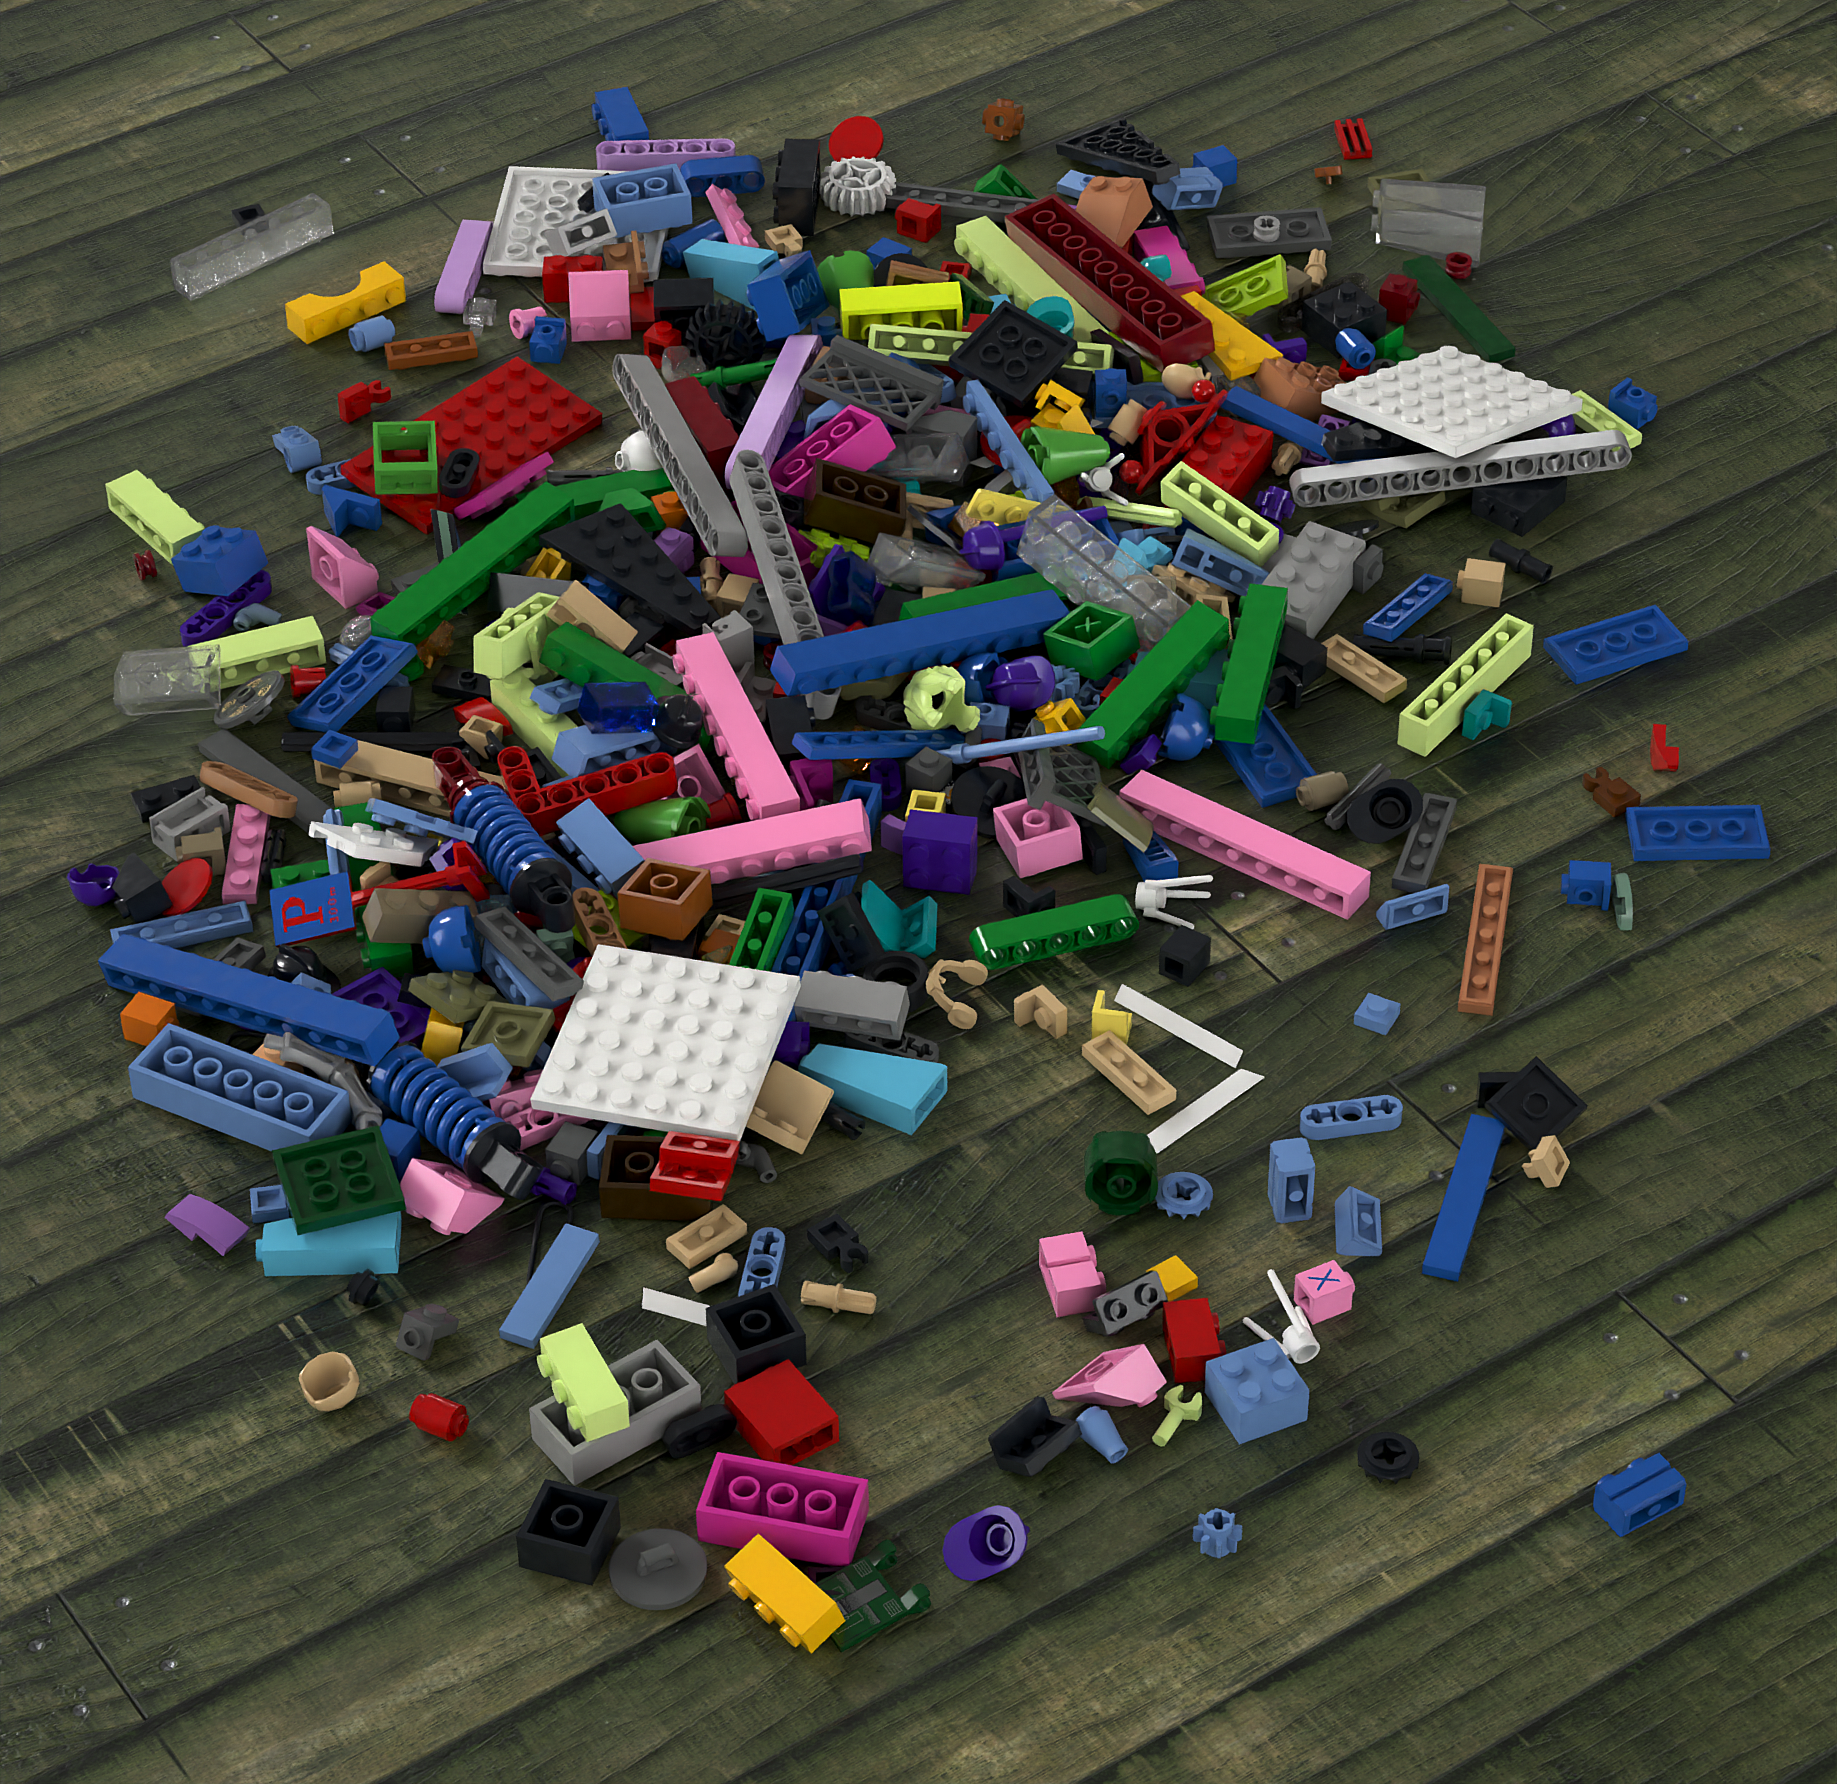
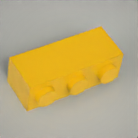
[724,1534,846,1654]

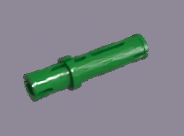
[690,358,778,389]

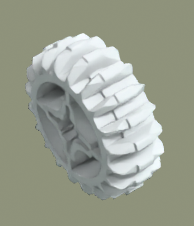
[819,156,896,217]

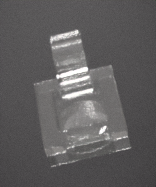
[463,297,498,337]

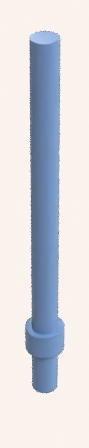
[936,726,1105,765]

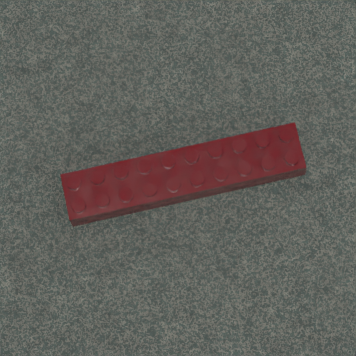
[1004,194,1215,373]

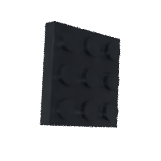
[948,300,1078,409]

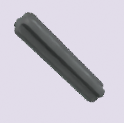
[1325,763,1391,830]

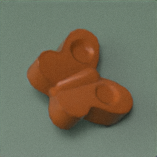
[1314,165,1343,184]

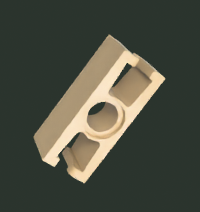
[546,580,638,653]

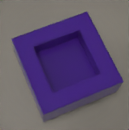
[1120,734,1162,775]

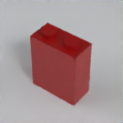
[724,1359,839,1465]

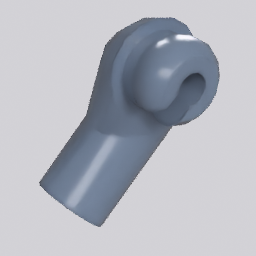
[233,603,283,632]

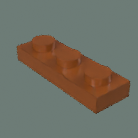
[384,331,478,370]

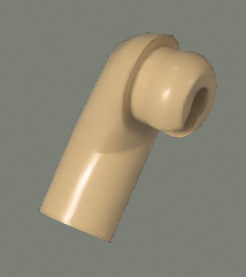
[688,1253,738,1293]

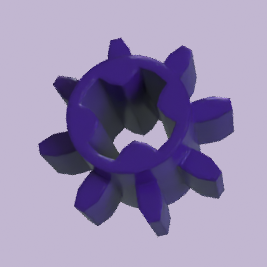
[1254,486,1296,524]

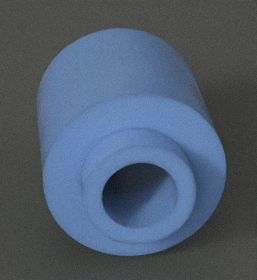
[349,315,395,352]

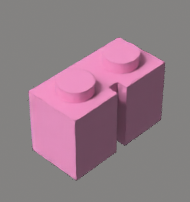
[1039,1231,1106,1317]

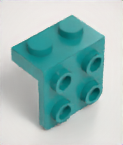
[861,880,938,959]

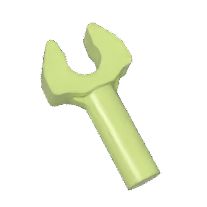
[1152,1385,1202,1447]

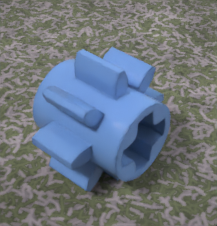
[1193,1508,1242,1558]

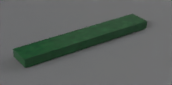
[1402,254,1516,363]

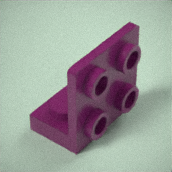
[789,758,833,811]

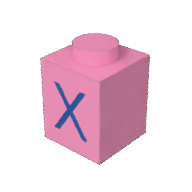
[1294,1260,1355,1325]

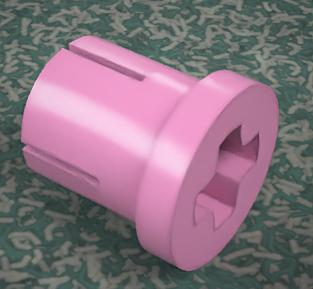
[509,306,547,339]

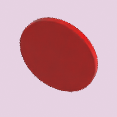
[829,116,884,162]
[162,858,213,917]

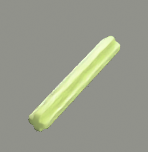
[1077,496,1183,528]

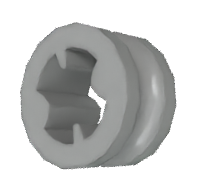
[1253,215,1280,242]

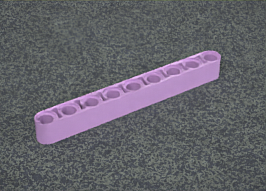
[725,335,823,489]

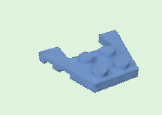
[365,798,478,844]

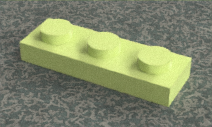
[1571,390,1642,452]

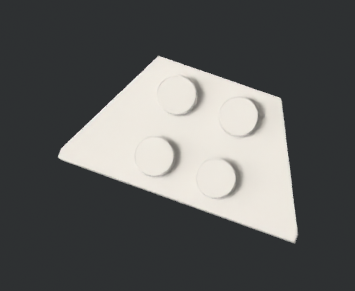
[308,821,439,867]

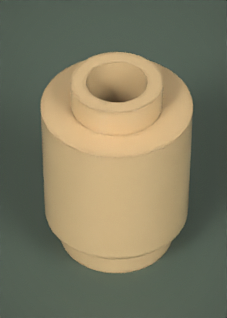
[1108,399,1148,447]
[333,780,382,808]

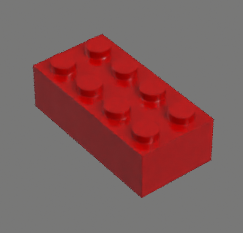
[1164,415,1273,509]

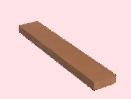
[1458,864,1513,1016]

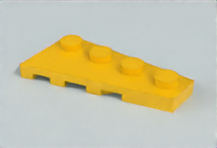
[1181,291,1283,381]

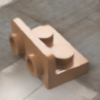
[603,230,649,294]

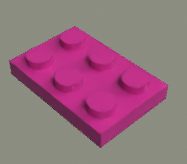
[454,452,554,520]

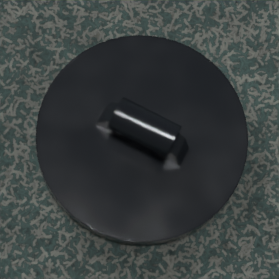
[950,766,1027,839]

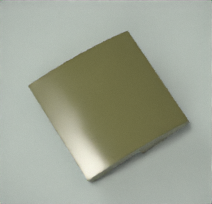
[1357,474,1446,528]
[1087,781,1154,853]

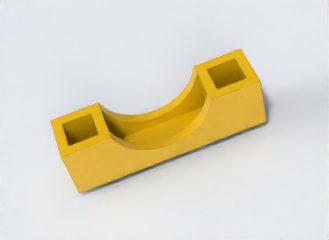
[285,261,406,344]

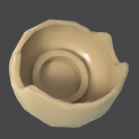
[1162,363,1211,400]
[299,1351,360,1412]

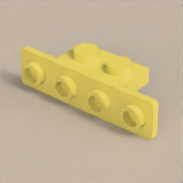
[965,488,1074,525]

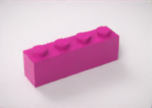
[1134,226,1205,295]

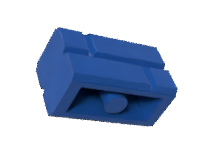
[1593,1453,1687,1537]

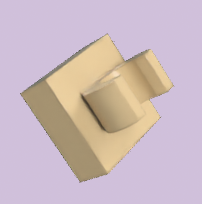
[1522,1135,1570,1188]

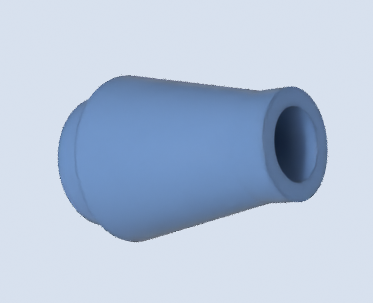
[1076,1406,1128,1463]

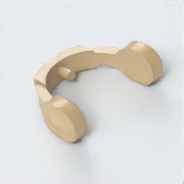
[926,959,988,1029]

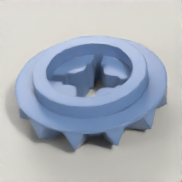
[1155,1172,1213,1220]

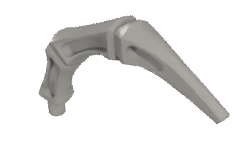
[264,1032,384,1130]

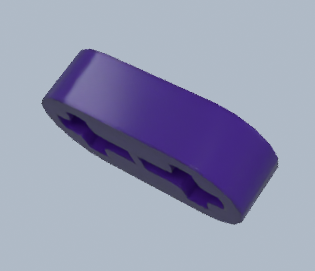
[870,758,902,811]

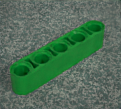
[968,894,1139,970]

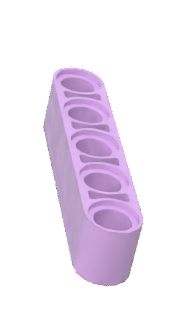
[596,139,736,177]
[434,219,493,314]

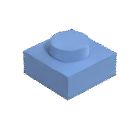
[1353,993,1401,1036]

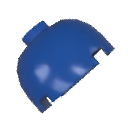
[956,652,1008,706]
[1157,693,1215,761]
[423,905,481,973]

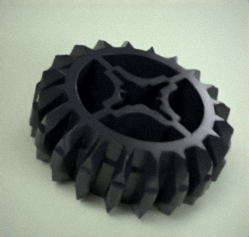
[685,299,766,371]

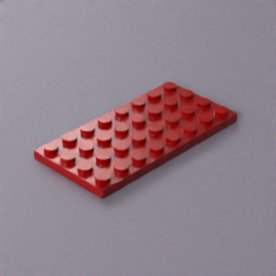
[341,356,603,535]

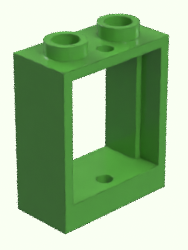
[373,421,438,495]

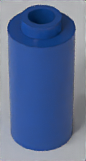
[661,219,725,268]

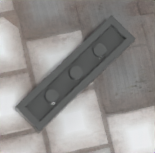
[1392,793,1458,893]
[474,906,584,1001]

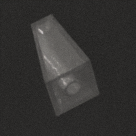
[1371,178,1486,267]

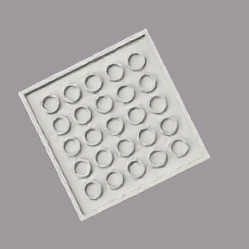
[483,166,669,282]
[1321,346,1583,458]
[530,944,801,1141]

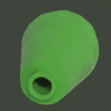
[817,250,874,319]
[1021,426,1110,485]
[614,796,711,845]

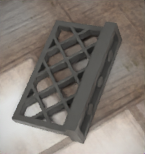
[799,335,944,431]
[1018,718,1107,827]

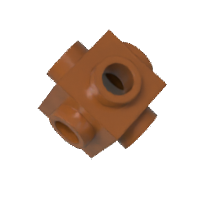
[982,98,1025,141]

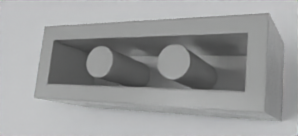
[794,970,910,1040]

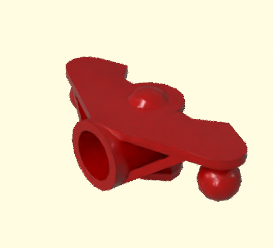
[1119,379,1229,496]

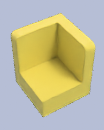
[1091,990,1132,1045]

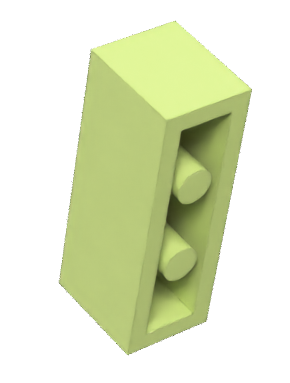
[537,1323,630,1442]

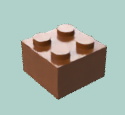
[617,858,713,941]

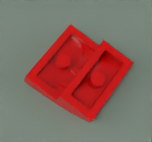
[650,1131,740,1201]

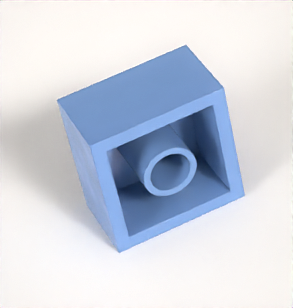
[1205,1338,1309,1445]

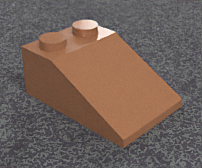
[1076,176,1153,248]

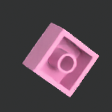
[993,798,1083,878]

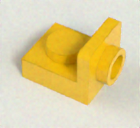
[1034,380,1085,411]

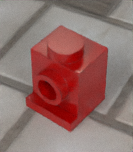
[895,198,941,243]
[643,321,686,372]

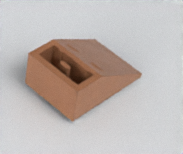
[1249,358,1346,421]

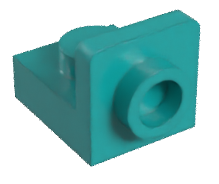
[1462,689,1512,740]

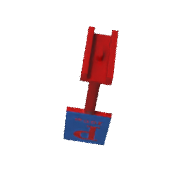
[269,841,490,948]

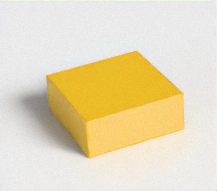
[1146,1255,1198,1302]

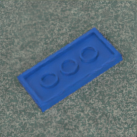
[1543,605,1689,685]
[287,635,418,733]
[1210,704,1317,808]
[1625,805,1770,861]

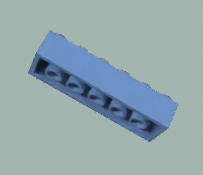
[128,1023,352,1151]

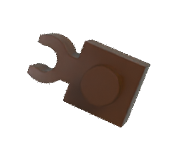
[1582,767,1641,817]

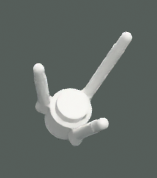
[1079,453,1129,506]
[1135,875,1213,930]
[1243,1269,1320,1364]

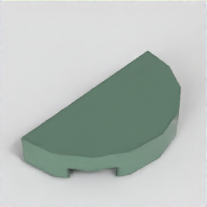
[1610,873,1633,930]

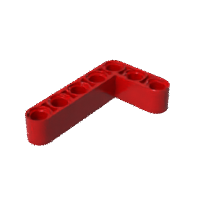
[497,746,679,836]

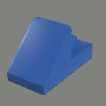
[322,485,382,537]

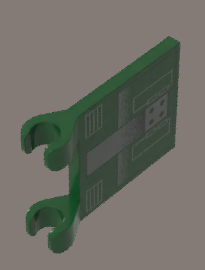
[815,1539,931,1652]

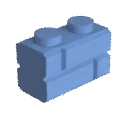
[1152,167,1223,210]
[1268,1137,1315,1223]

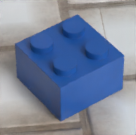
[171,525,268,596]

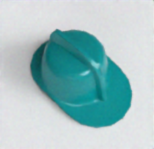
[1026,296,1075,339]

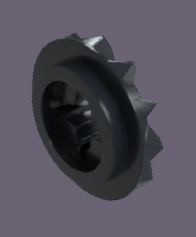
[1357,1432,1419,1484]

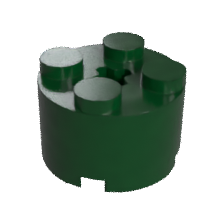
[1084,1131,1158,1215]

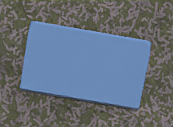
[1376,884,1449,930]
[1335,1186,1382,1256]

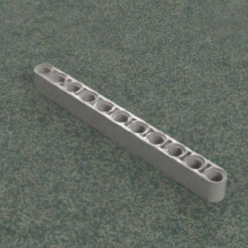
[612,354,748,557]
[1289,430,1632,507]
[729,449,841,720]

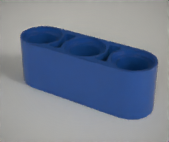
[680,155,765,197]

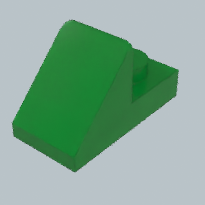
[1372,326,1421,365]

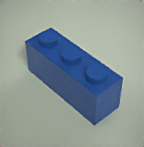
[591,87,649,141]

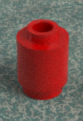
[409,1393,469,1442]

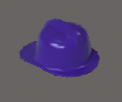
[959,521,1005,572]
[986,656,1055,712]
[942,1505,1031,1581]

